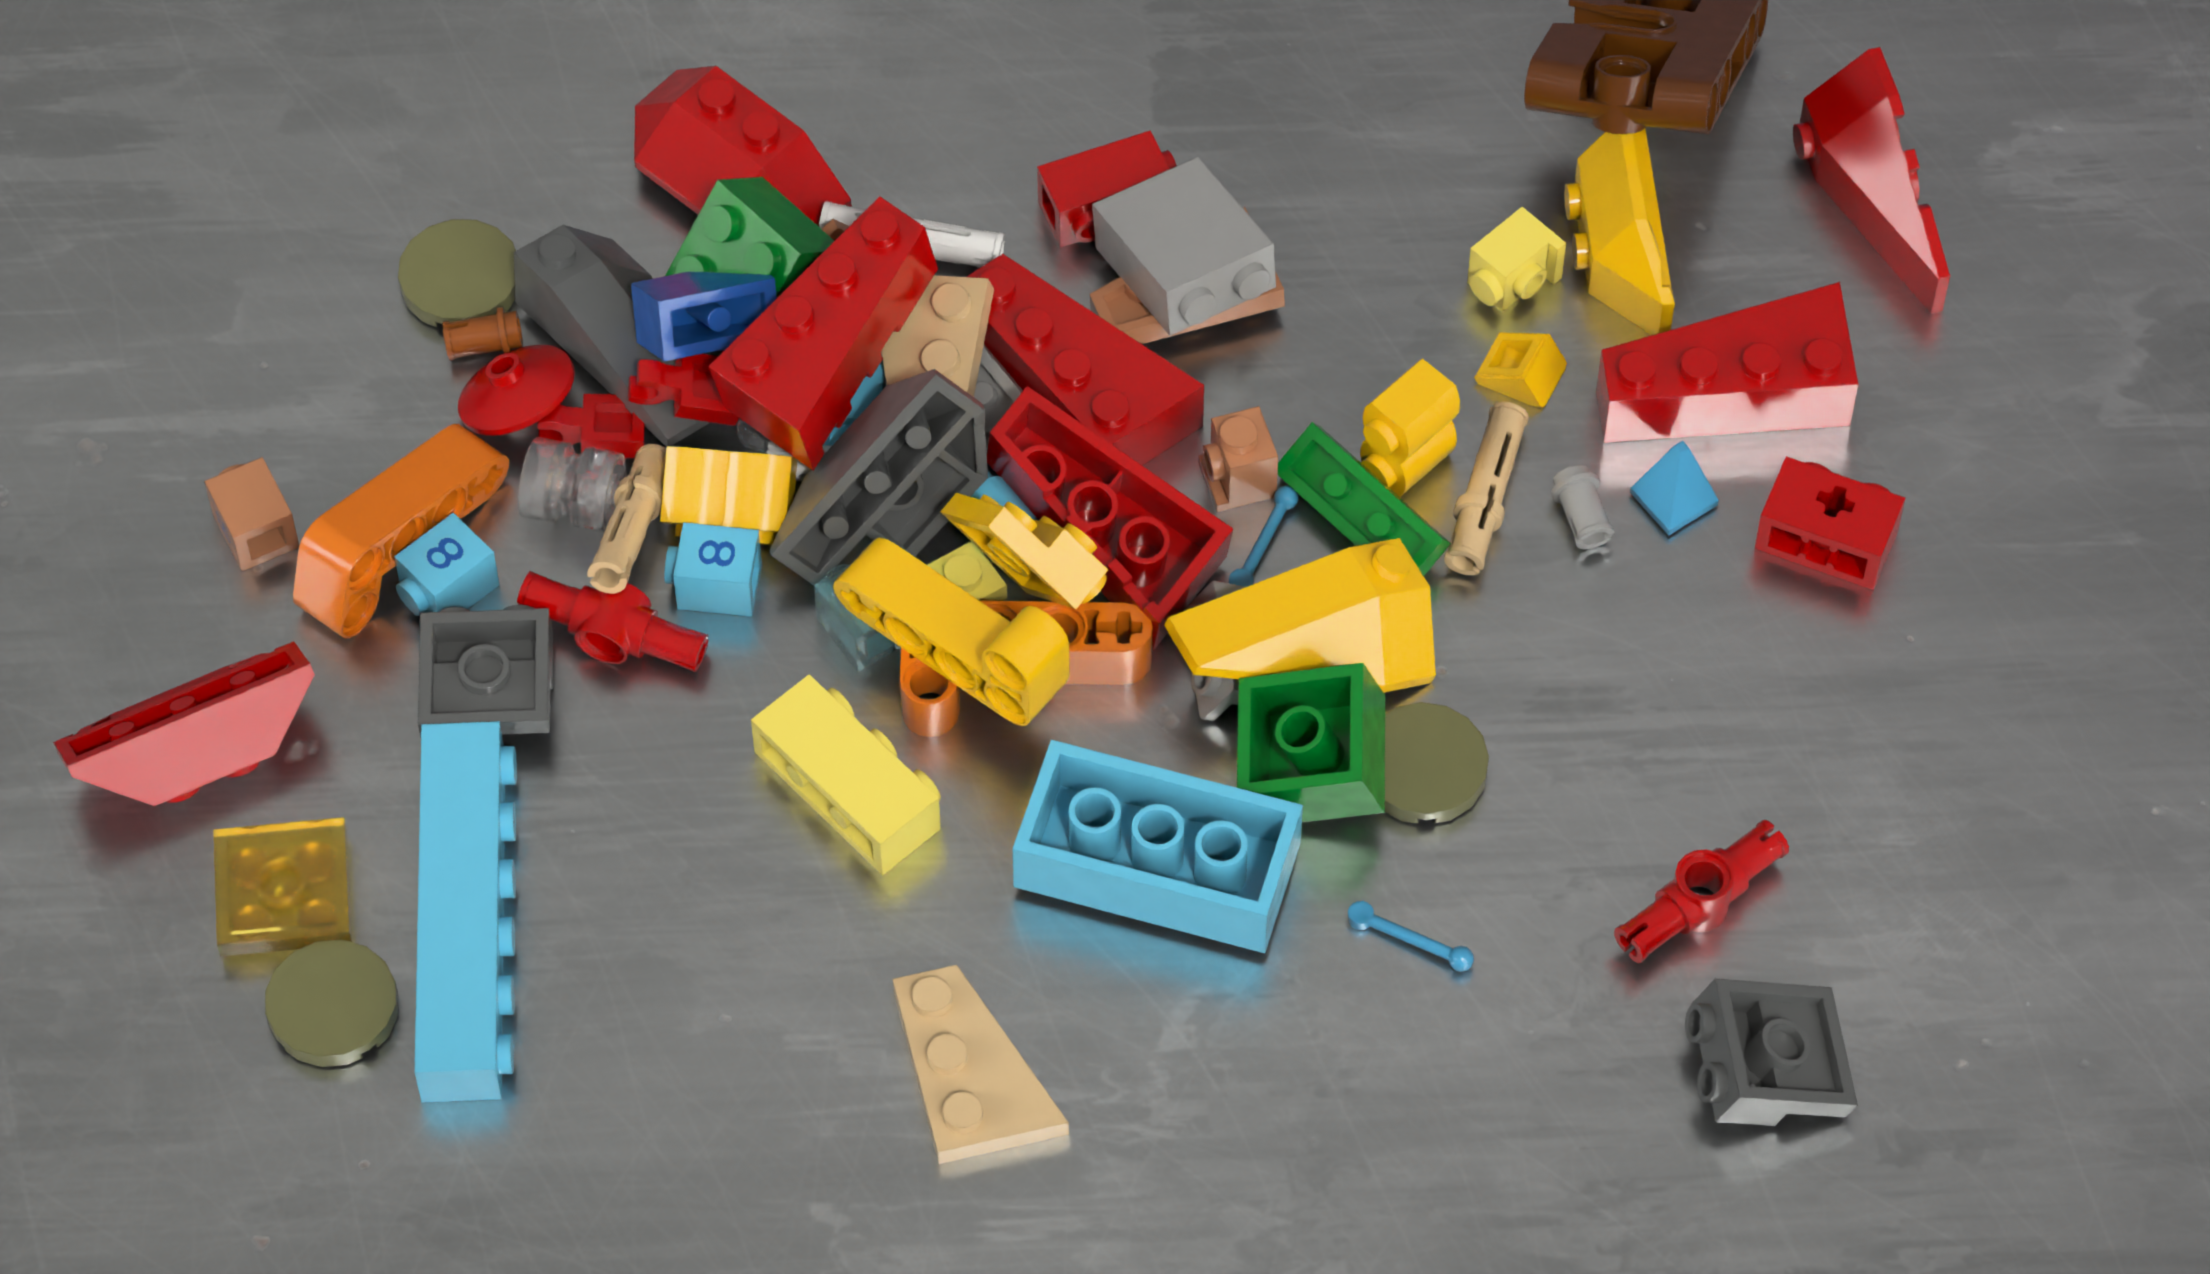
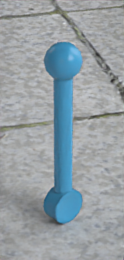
[1229,486,1299,587]
[1348,901,1474,972]

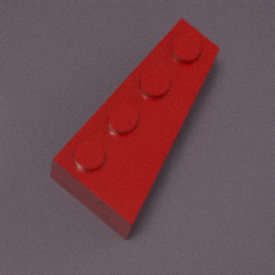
[708,196,938,471]
[966,254,1204,466]
[1596,282,1859,443]
[987,386,1233,651]

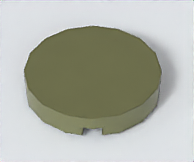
[398,219,516,327]
[1385,702,1489,824]
[265,939,398,1067]

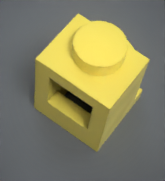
[1467,207,1566,312]

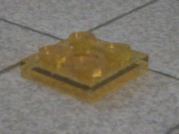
[213,817,352,957]

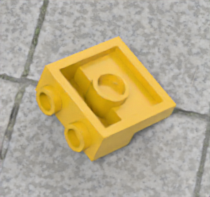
[940,493,1108,609]

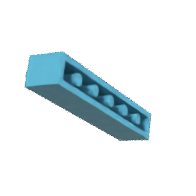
[414,721,517,1103]

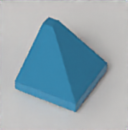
[1630,440,1719,536]

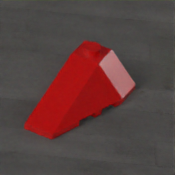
[1793,47,1950,314]

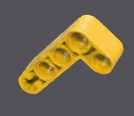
[833,537,1070,726]

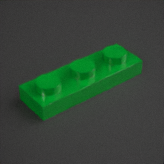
[1278,422,1451,576]

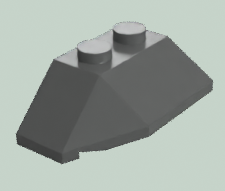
[770,369,988,589]

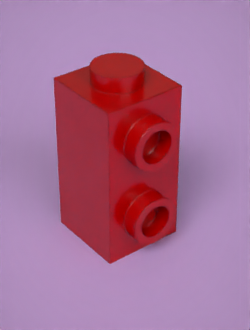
[1037,130,1177,248]

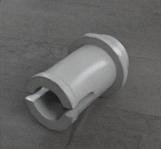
[1551,465,1615,549]

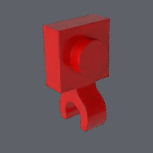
[628,354,739,426]
[537,394,645,458]

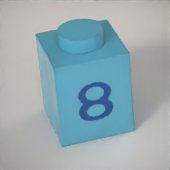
[394,513,500,616]
[664,522,762,617]

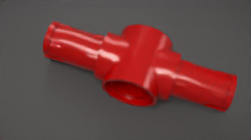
[517,571,709,672]
[1614,820,1789,963]

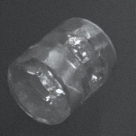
[518,437,626,533]

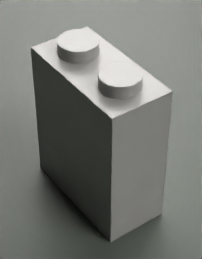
[1092,157,1276,336]

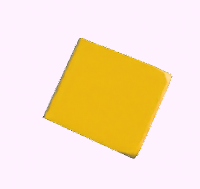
[1474,332,1567,408]

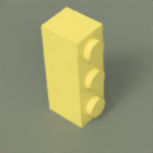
[751,674,941,876]

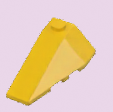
[1164,538,1436,693]

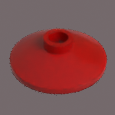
[458,345,575,436]

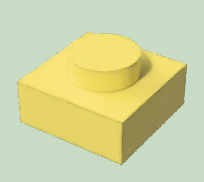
[927,541,1007,601]

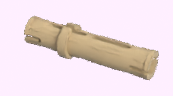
[1444,401,1529,575]
[587,444,666,594]

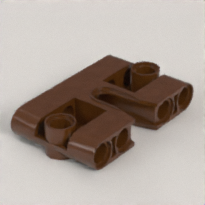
[1524,0,1768,135]

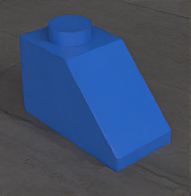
[631,271,777,361]

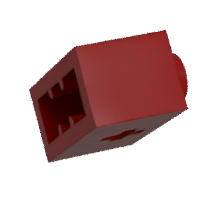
[1755,456,1906,590]

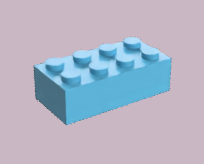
[1012,740,1303,953]

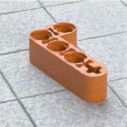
[293,424,509,639]
[900,601,1153,737]

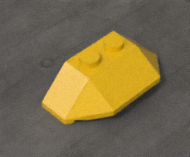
[1564,128,1675,335]

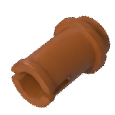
[443,307,523,361]

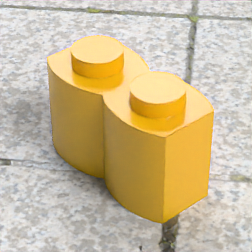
[1360,358,1460,497]
[660,446,798,545]

